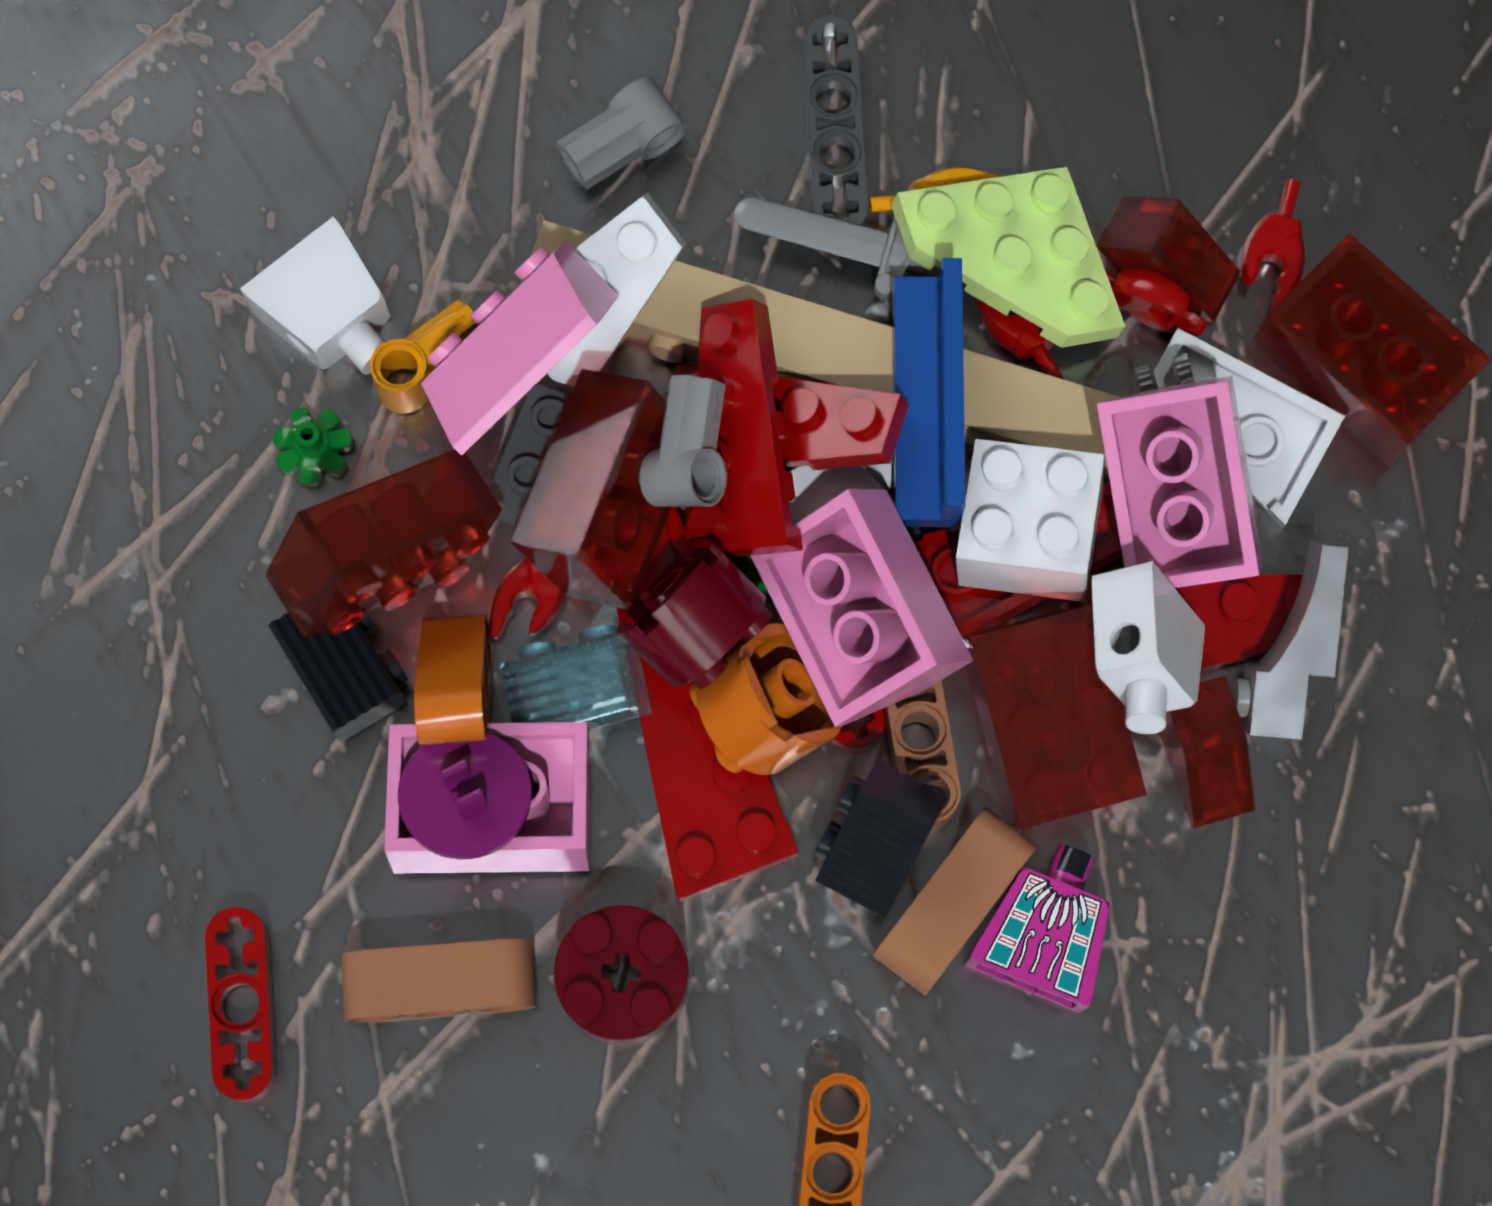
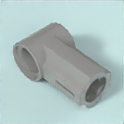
[556,77,687,190]
[640,375,727,507]

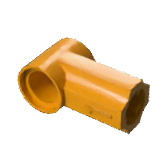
[370,299,478,414]

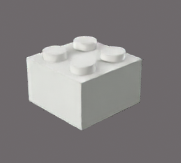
[956,439,1105,602]

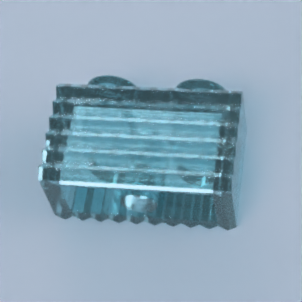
[500,625,653,731]

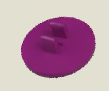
[398,733,532,860]

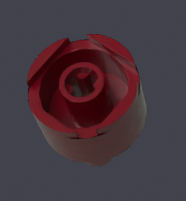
[616,539,772,690]
[554,905,689,1047]

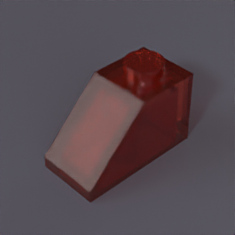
[1095,196,1241,322]
[1159,676,1255,830]

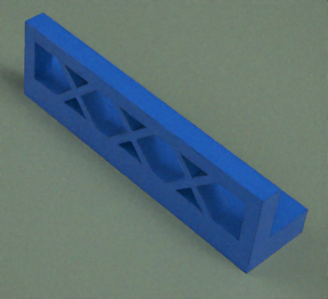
[893,258,965,527]

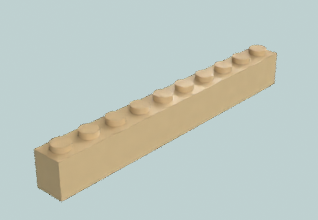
[520,220,1121,484]

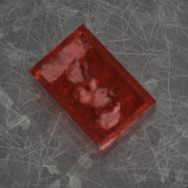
[1250,233,1492,467]
[510,369,672,609]
[265,449,503,639]
[961,604,1147,829]

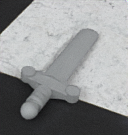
[734,198,940,299]

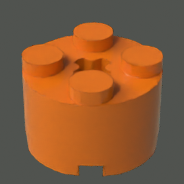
[690,623,842,775]

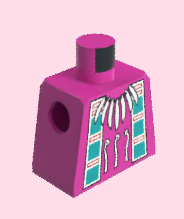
[964,844,1110,1013]

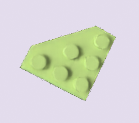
[891,167,1125,348]

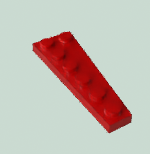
[600,505,799,903]

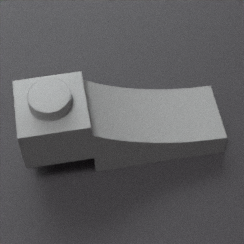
[1231,540,1349,740]

